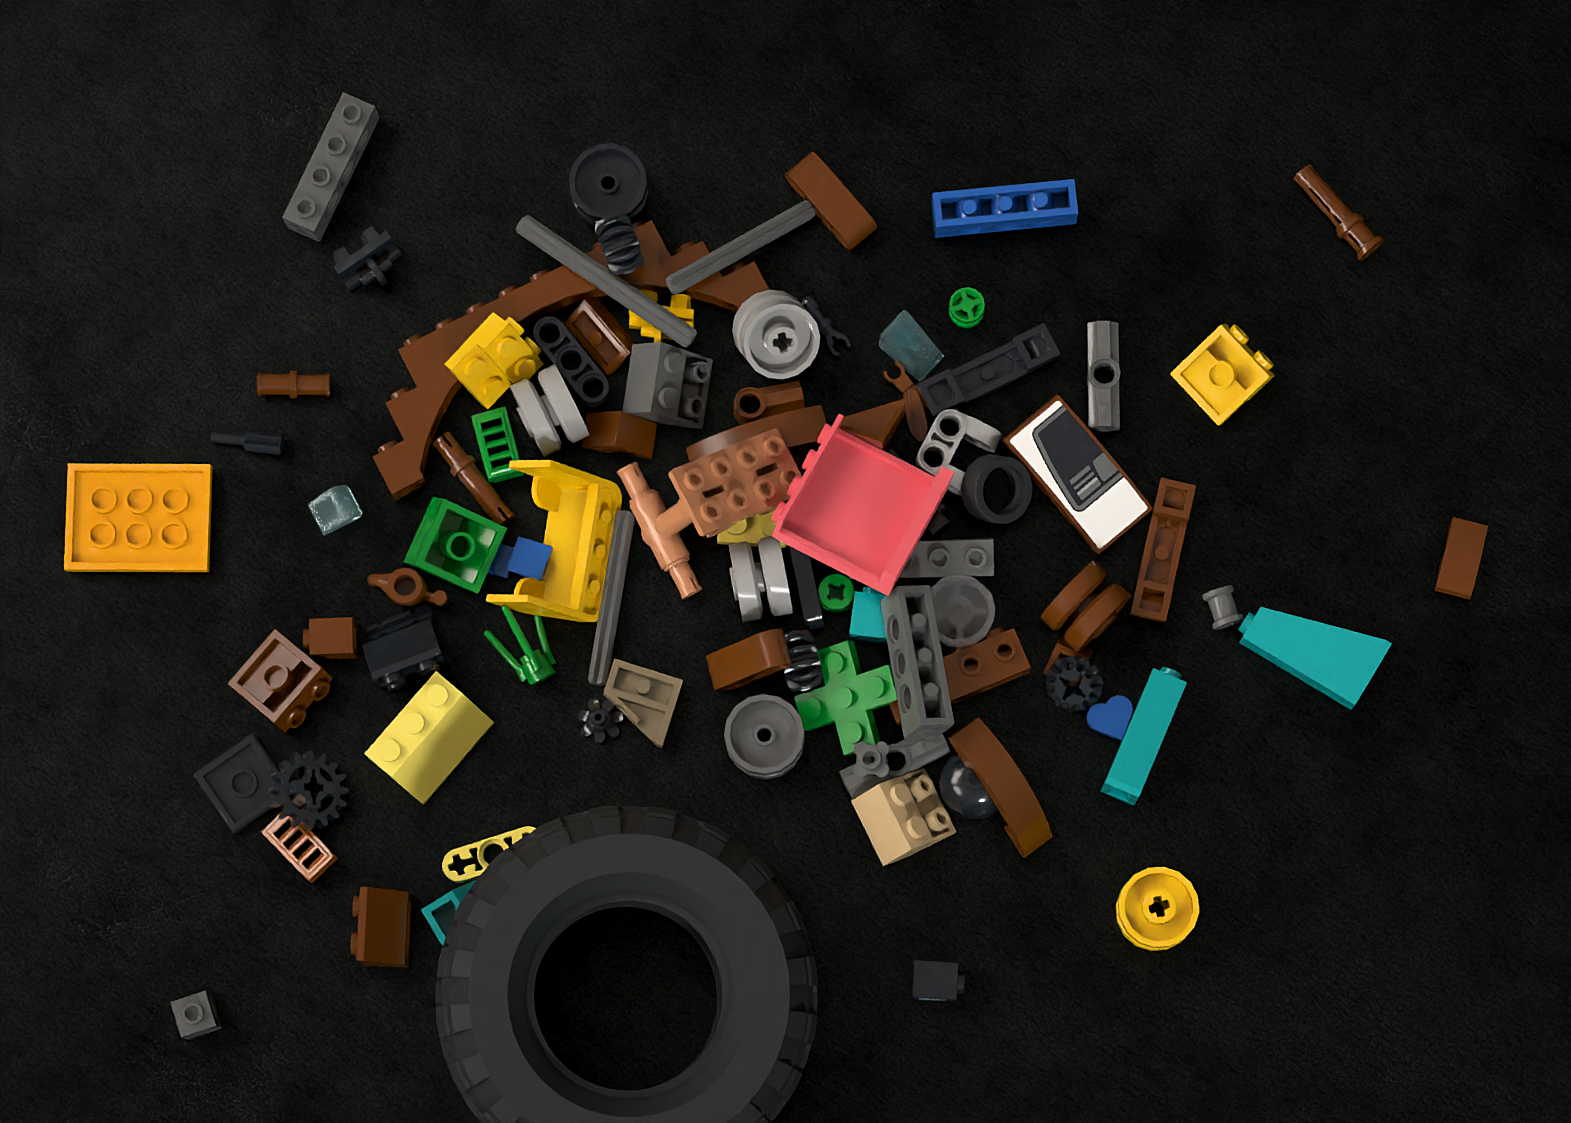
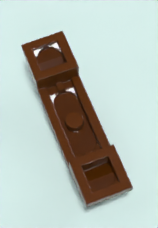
[686,405,827,462]
[1130,478,1196,623]
[948,717,1053,858]

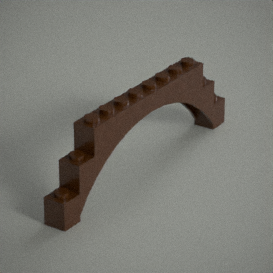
[373,220,769,500]

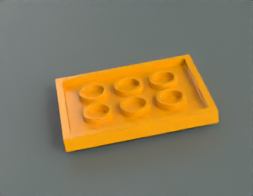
[64,464,213,572]

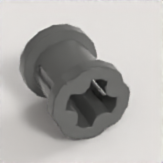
[1202,585,1244,630]

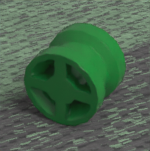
[949,287,985,328]
[818,574,854,614]

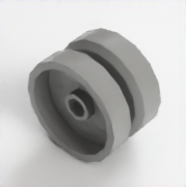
[732,290,820,379]
[510,364,589,457]
[728,536,793,623]

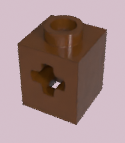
[303,617,357,660]

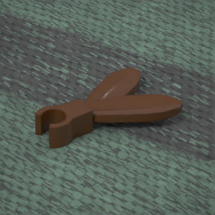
[883,361,958,442]

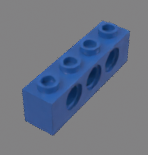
[932,179,1078,238]

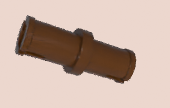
[257,370,330,398]

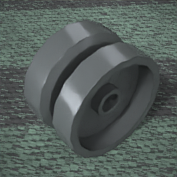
[724,694,805,780]

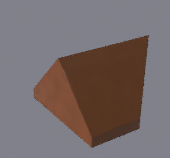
[839,399,905,451]

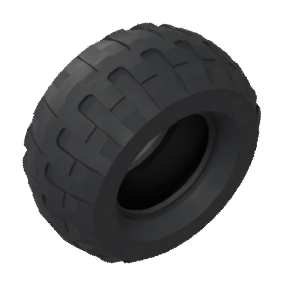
[435,806,818,1123]

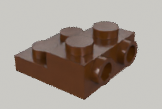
[228,629,333,733]

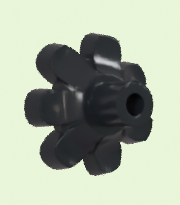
[578,698,625,745]

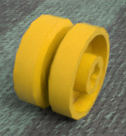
[1116,867,1199,951]

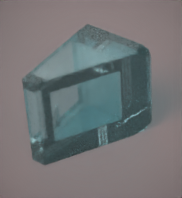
[308,485,362,535]

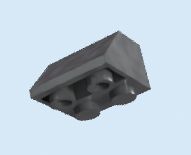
[622,342,713,429]

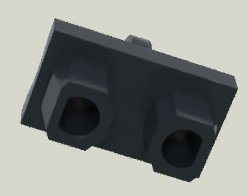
[332,226,402,291]

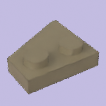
[603,658,683,748]

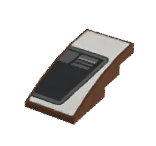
[1003,395,1153,554]

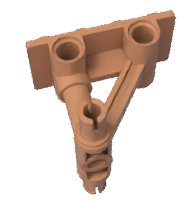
[617,428,802,599]

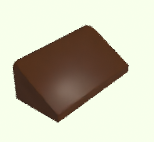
[563,297,636,376]

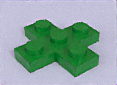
[794,640,898,755]

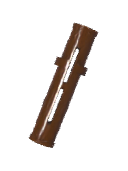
[432,431,515,526]

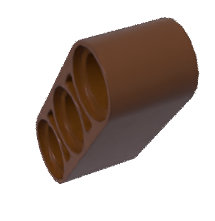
[784,152,878,251]
[706,629,792,692]

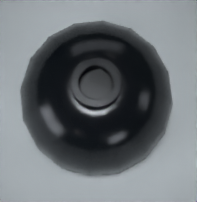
[939,752,999,819]

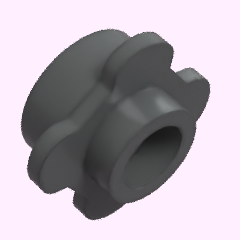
[853,741,890,778]

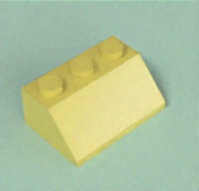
[364,671,494,805]

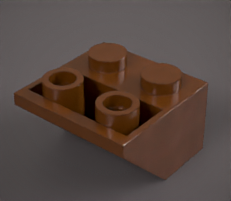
[351,887,412,967]

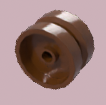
[1040,560,1131,653]

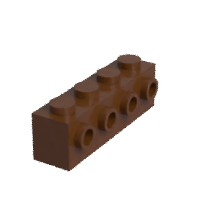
[887,627,1031,728]

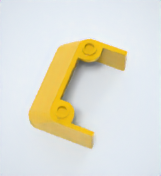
[486,460,622,622]

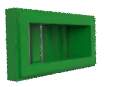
[471,407,524,484]

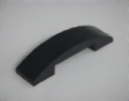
[917,323,1060,417]

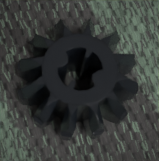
[595,212,644,276]
[782,629,823,692]

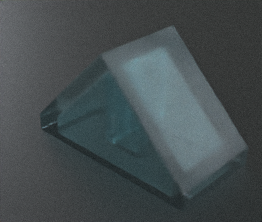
[879,310,944,382]

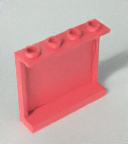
[771,414,954,596]

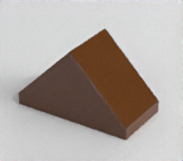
[581,411,658,459]

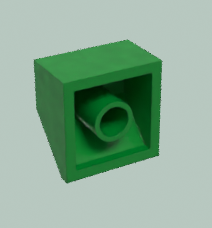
[404,497,507,594]

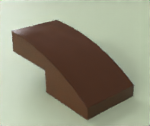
[1435,517,1488,600]

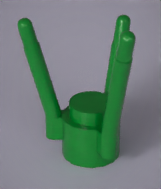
[484,604,557,686]

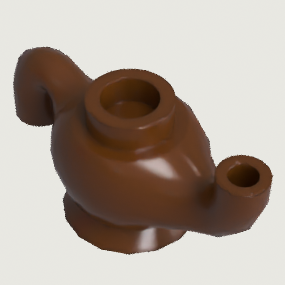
[367,568,447,607]

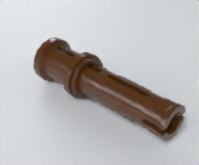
[1293,164,1384,261]

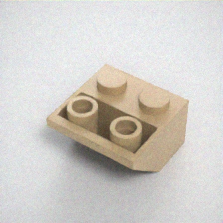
[851,768,956,866]

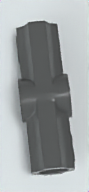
[1086,321,1121,432]
[839,734,951,800]

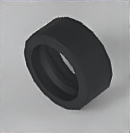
[961,454,1033,524]

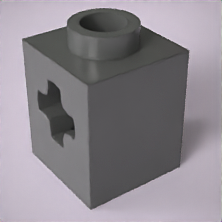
[170,991,223,1040]

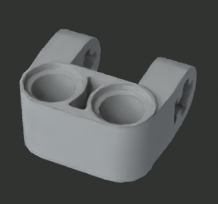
[915,409,1003,497]

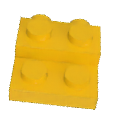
[445,312,544,409]
[1170,324,1275,426]

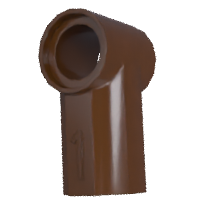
[733,381,805,425]

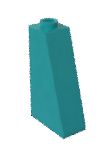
[1238,607,1392,710]
[1101,667,1187,806]

